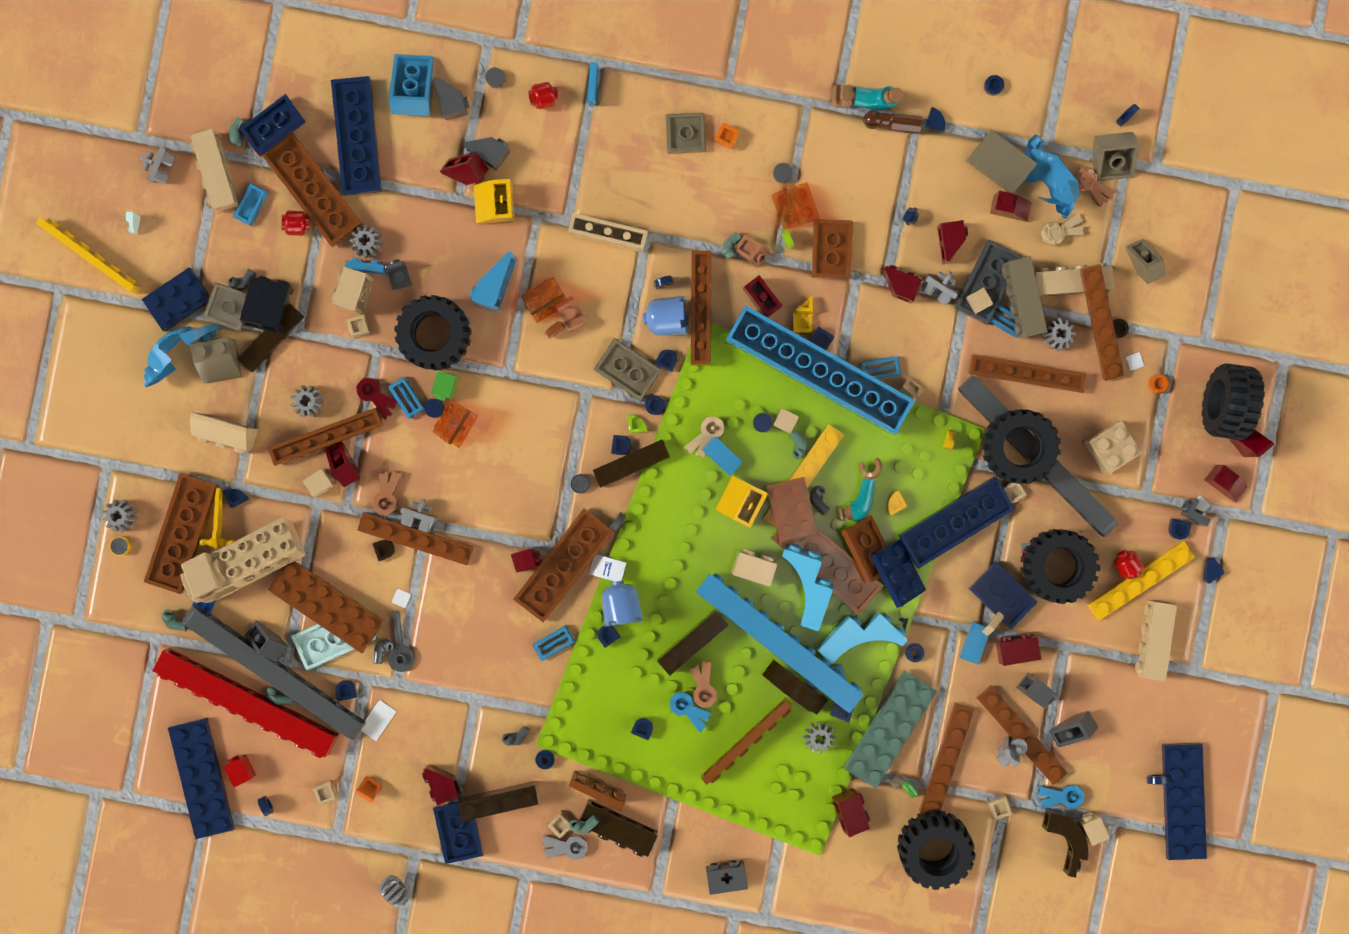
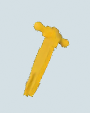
[199,488,235,549]

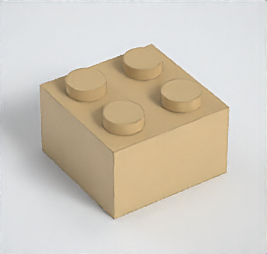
[331,267,375,315]
[1083,421,1142,474]
[731,548,777,586]

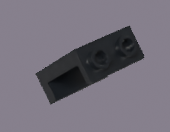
[239,276,293,334]

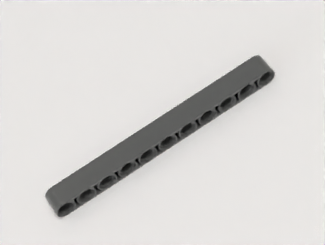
[958,375,1118,537]
[182,605,366,740]

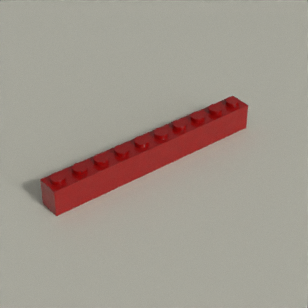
[152,648,339,758]

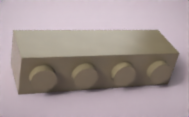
[1002,256,1048,339]

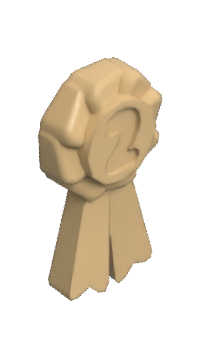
[1041,213,1084,246]
[684,416,724,458]

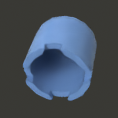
[643,296,688,336]
[602,581,643,627]

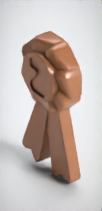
[1074,167,1117,207]
[373,470,402,515]
[690,661,717,708]

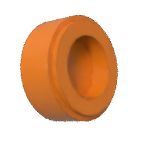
[1148,374,1169,394]

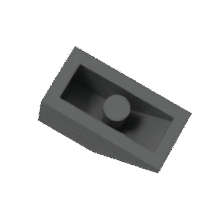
[434,77,470,120]
[463,137,510,171]
[245,620,288,662]
[1049,711,1098,747]

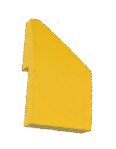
[792,296,813,335]

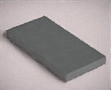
[954,239,1023,325]

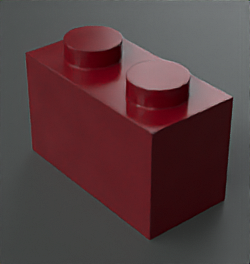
[743,275,783,318]
[995,632,1042,666]
[832,788,870,837]

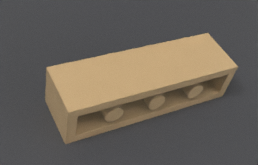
[190,129,239,213]
[568,213,648,253]
[1035,263,1114,297]
[1135,600,1177,682]

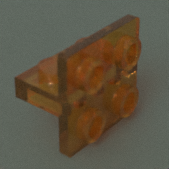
[771,182,819,230]
[521,277,567,323]
[433,400,479,448]

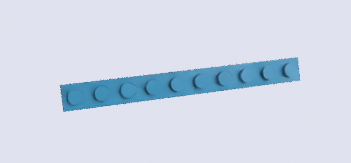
[696,573,864,713]

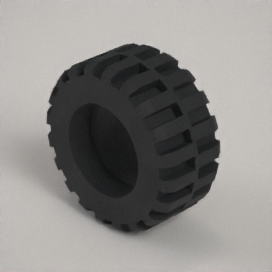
[394,295,472,370]
[1202,363,1265,440]
[982,409,1061,484]
[1020,529,1100,604]
[897,810,975,890]

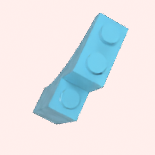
[782,544,834,632]
[816,612,908,664]

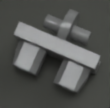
[139,147,175,184]
[922,271,958,305]
[400,499,438,532]
[997,736,1028,767]

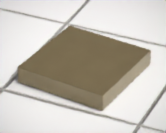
[666,112,706,154]
[202,282,247,332]

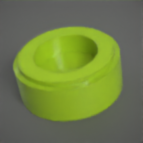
[781,229,795,249]

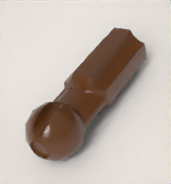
[863,110,922,134]

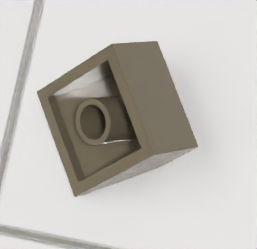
[1092,132,1140,181]
[190,337,242,384]

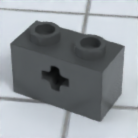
[1016,673,1056,708]
[706,859,748,895]

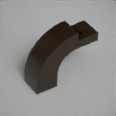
[762,659,829,715]
[1042,808,1089,878]

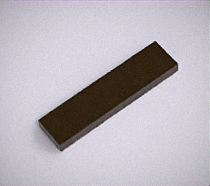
[238,303,305,372]
[593,439,670,488]

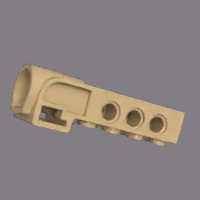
[180,517,306,603]

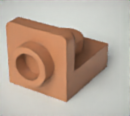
[734,235,767,267]
[555,296,586,331]

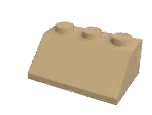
[190,412,259,454]

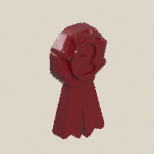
[356,378,398,420]

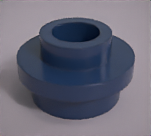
[903,207,919,226]
[905,643,925,662]
[535,750,555,769]

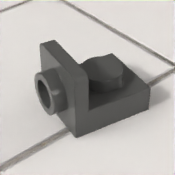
[385,259,412,290]
[1180,498,1211,527]

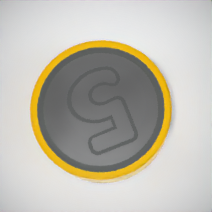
[109,536,131,556]

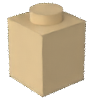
[302,469,337,497]
[1078,813,1110,846]

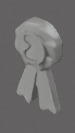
[542,835,588,859]

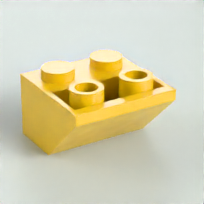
[474,179,515,224]
[715,476,768,528]

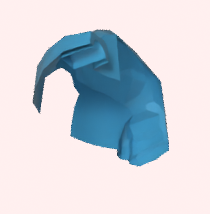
[1024,134,1079,219]
[144,324,222,387]

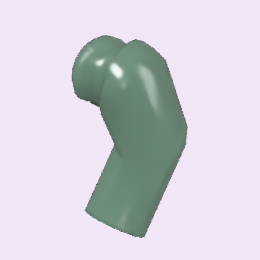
[228,117,246,147]
[721,232,742,259]
[789,430,807,459]
[162,610,188,632]
[266,687,293,705]
[569,815,599,834]

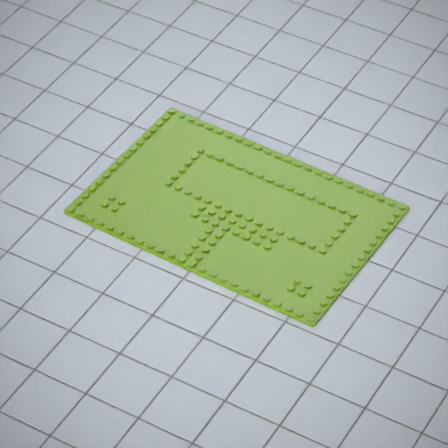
[537,323,985,855]

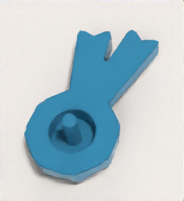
[670,692,711,733]
[1037,785,1084,809]

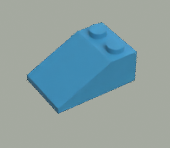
[389,54,433,116]
[470,251,517,312]

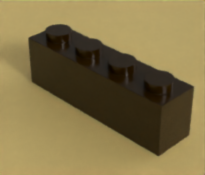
[657,608,729,676]
[457,781,538,822]
[579,800,658,857]

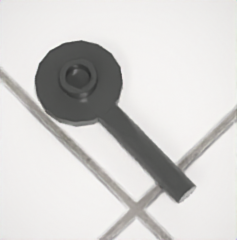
[388,611,415,672]

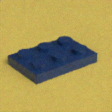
[240,94,306,157]
[142,267,210,332]
[870,539,926,608]
[968,562,1038,629]
[433,801,484,864]

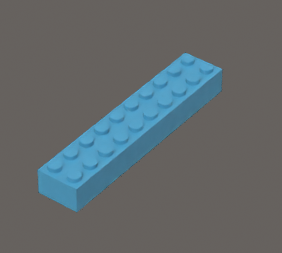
[726,305,915,435]

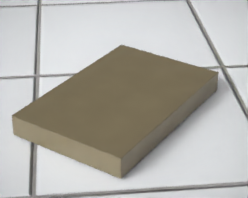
[966,130,1037,194]
[593,338,662,402]

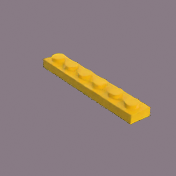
[36,217,141,294]
[762,424,844,528]
[1087,541,1195,621]

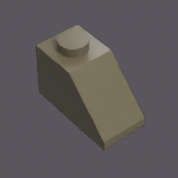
[1126,239,1165,284]

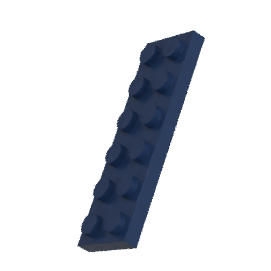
[331,76,382,196]
[898,476,1015,569]
[168,718,235,839]
[1162,743,1207,860]

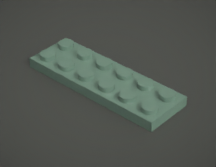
[843,670,937,788]

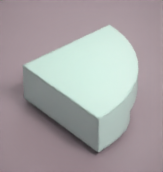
[126,211,141,235]

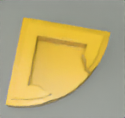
[942,429,956,450]
[888,490,908,516]

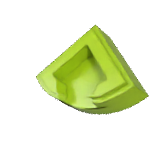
[627,414,648,433]

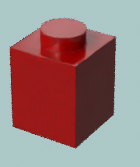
[223,755,256,788]

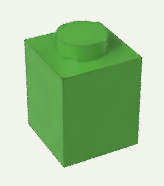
[431,371,459,401]

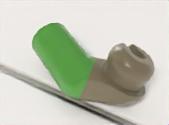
[890,776,918,798]

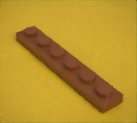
[691,251,711,366]
[1079,264,1124,381]
[968,355,1087,393]
[268,408,383,466]
[357,512,473,565]
[976,685,1068,785]
[701,697,792,785]
[919,703,974,814]

